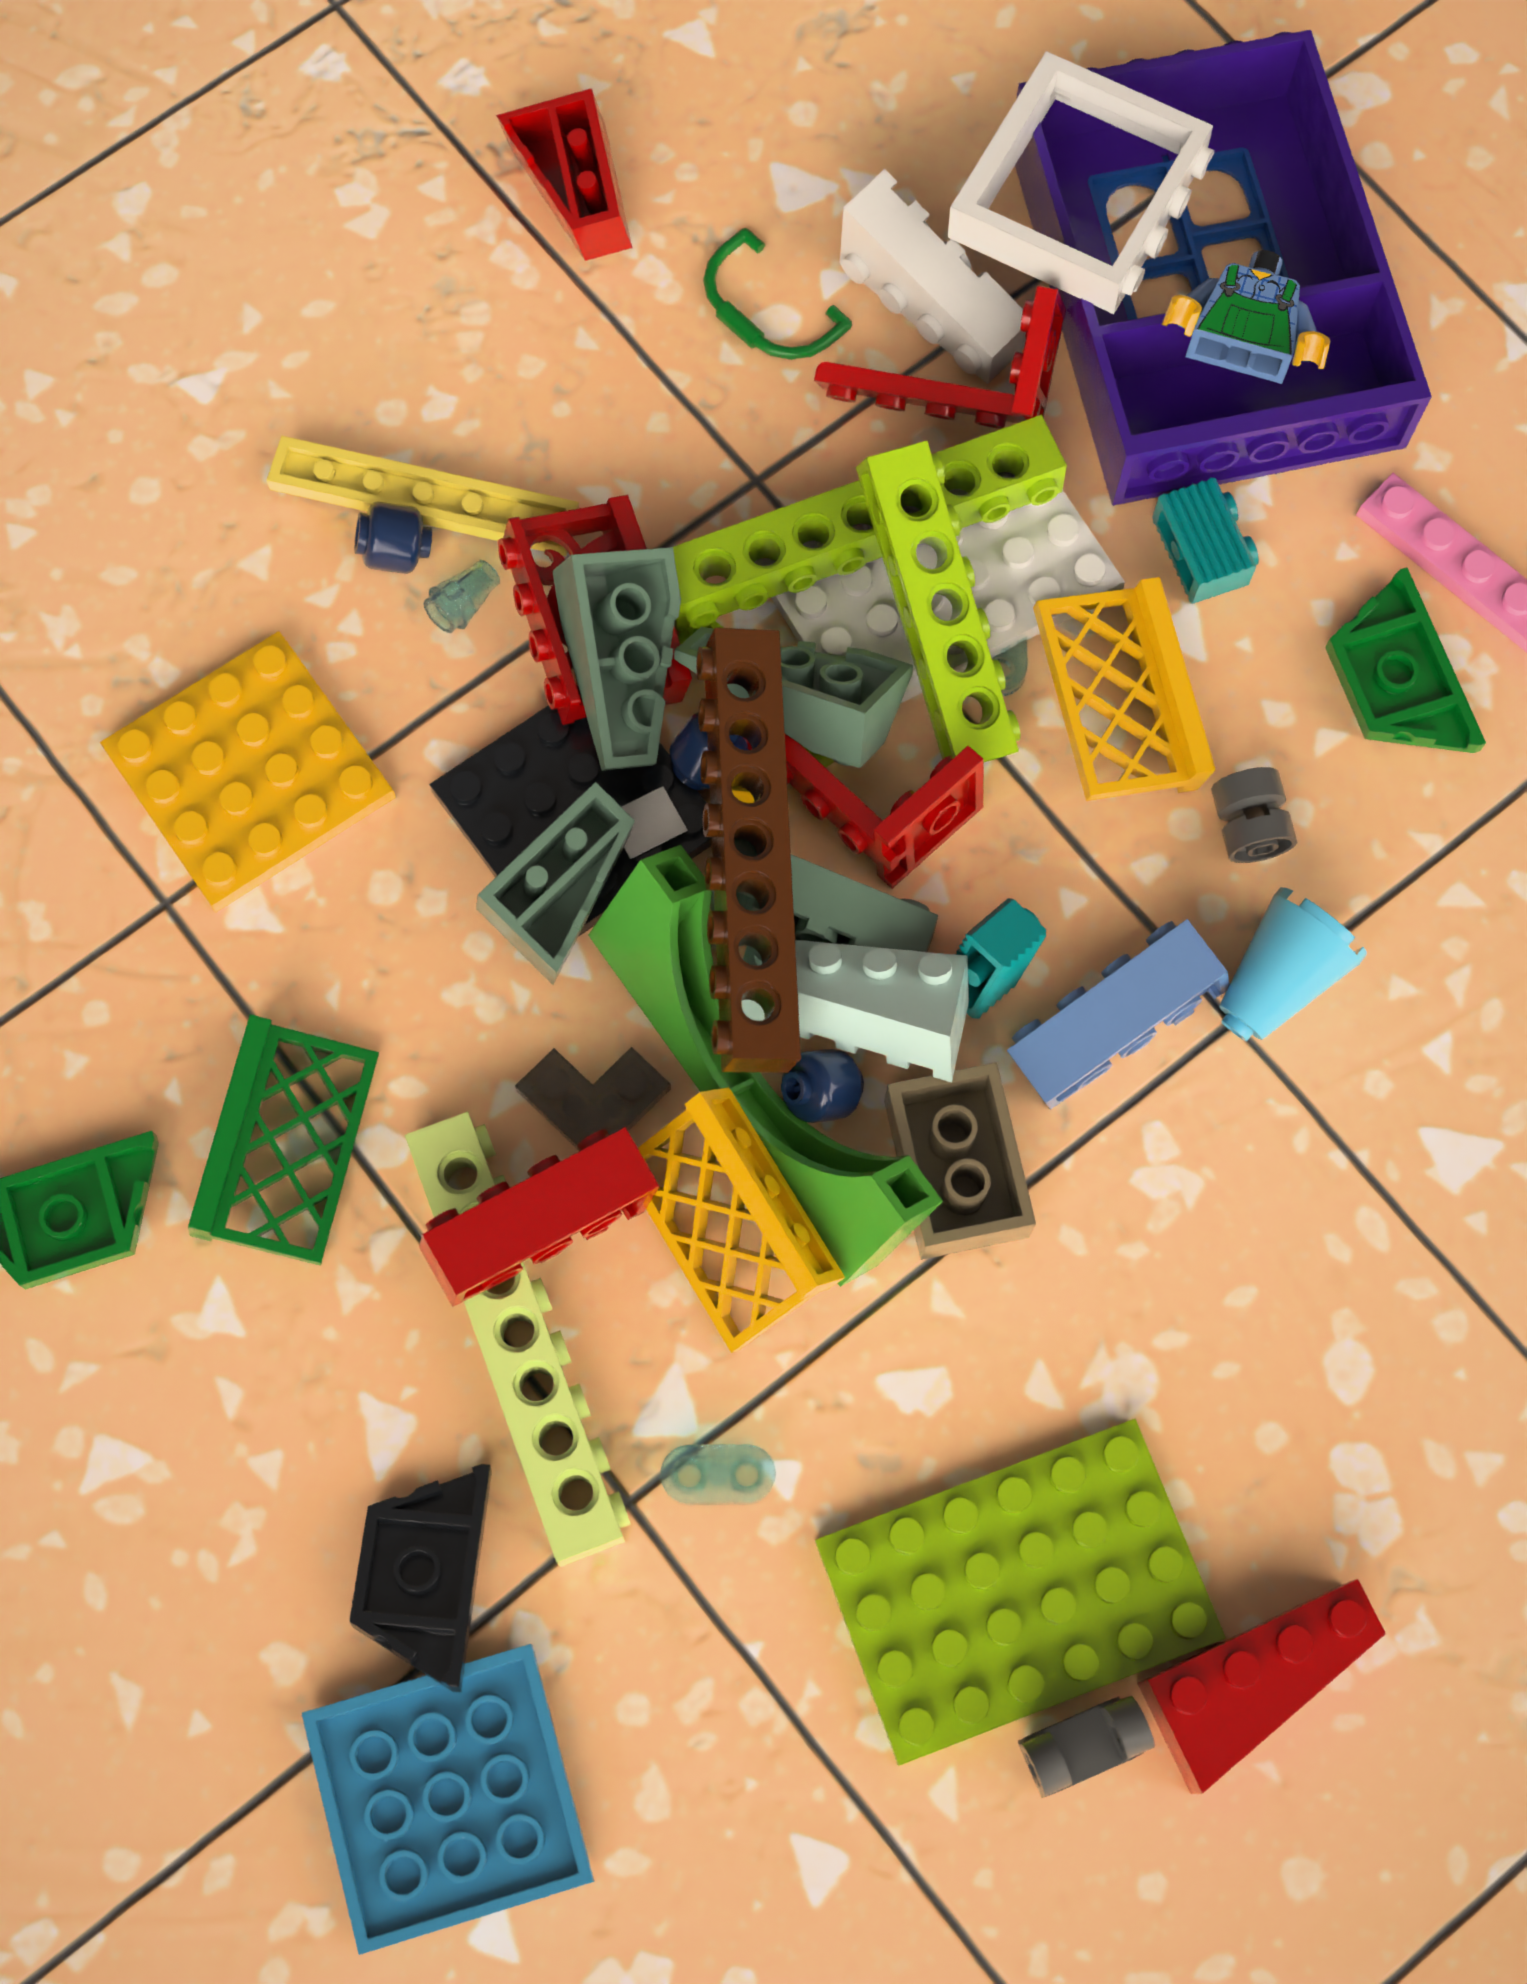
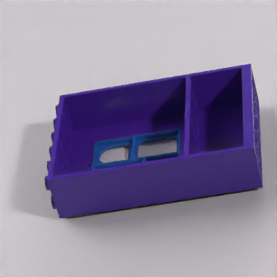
[1015,30,1432,506]

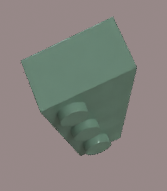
[476,782,635,985]

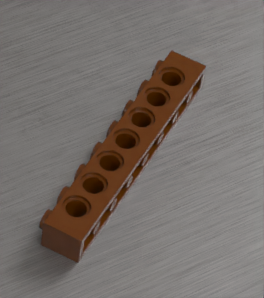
[696,628,801,1073]

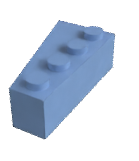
[1007,919,1230,1110]

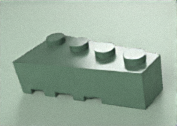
[710,839,938,952]

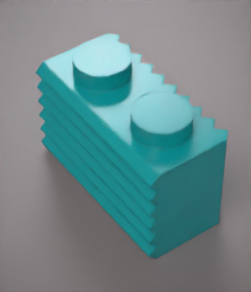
[1152,478,1259,604]
[955,898,1046,1019]

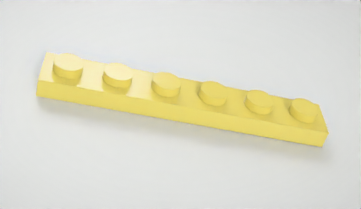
[267,435,579,557]

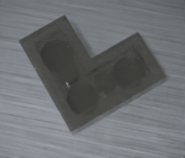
[515,1047,671,1151]

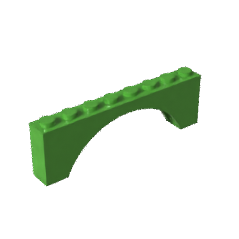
[588,845,943,1287]

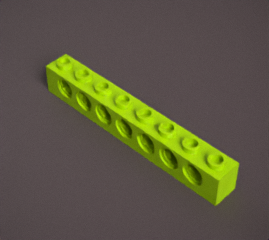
[670,415,1067,631]

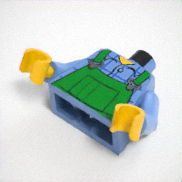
[1162,250,1331,384]

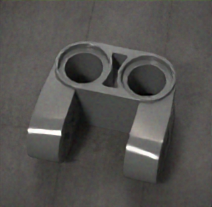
[1017,1696,1155,1798]

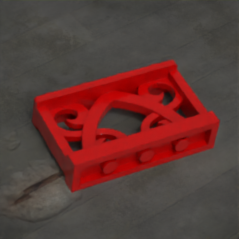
[498,495,692,725]

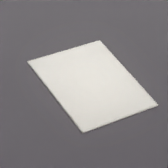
[622,786,688,859]

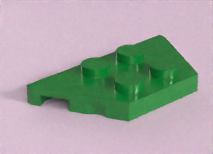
[1325,567,1486,753]
[0,1131,159,1290]

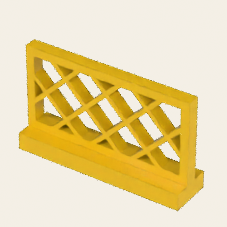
[1033,577,1216,801]
[638,1087,845,1353]

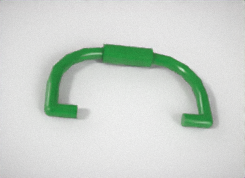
[703,228,852,360]

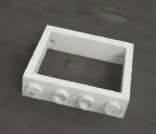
[948,51,1214,314]

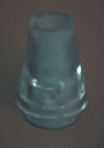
[423,560,500,633]

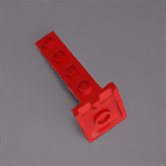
[814,286,1066,429]
[743,734,984,889]

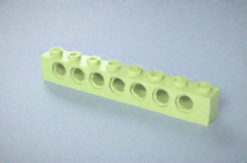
[405,1112,631,1567]

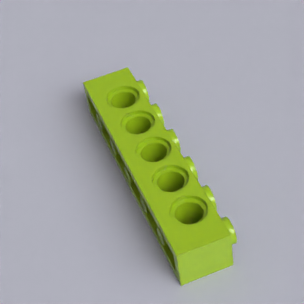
[856,440,1021,762]

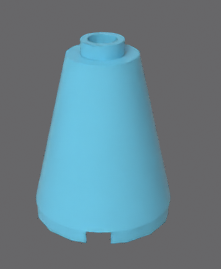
[1219,887,1367,1042]

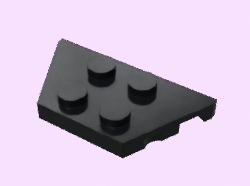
[349,1464,492,1692]

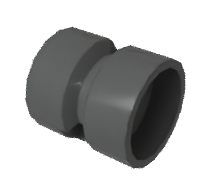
[1211,767,1298,863]

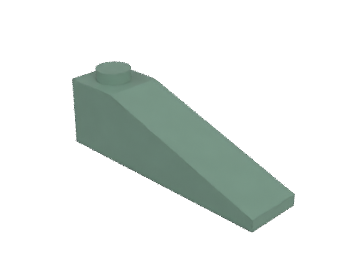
[674,627,913,768]

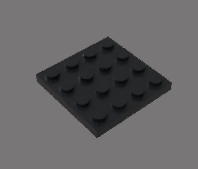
[429,705,712,937]

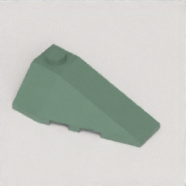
[552,547,681,771]

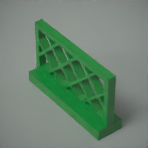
[188,1014,379,1266]

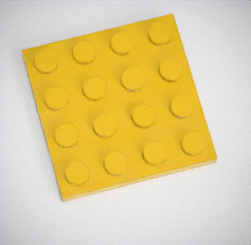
[100,631,396,913]

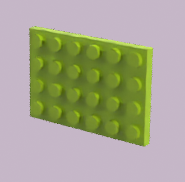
[815,1418,1226,1766]

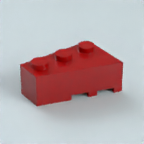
[496,88,633,261]

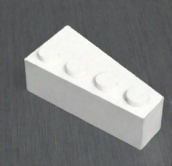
[840,168,1026,384]

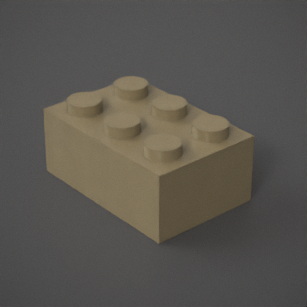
[884,1062,1036,1260]

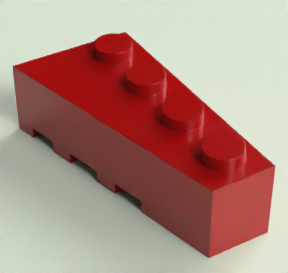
[419,1127,659,1307]
[1137,1579,1386,1794]

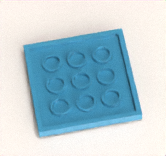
[301,1644,595,1955]

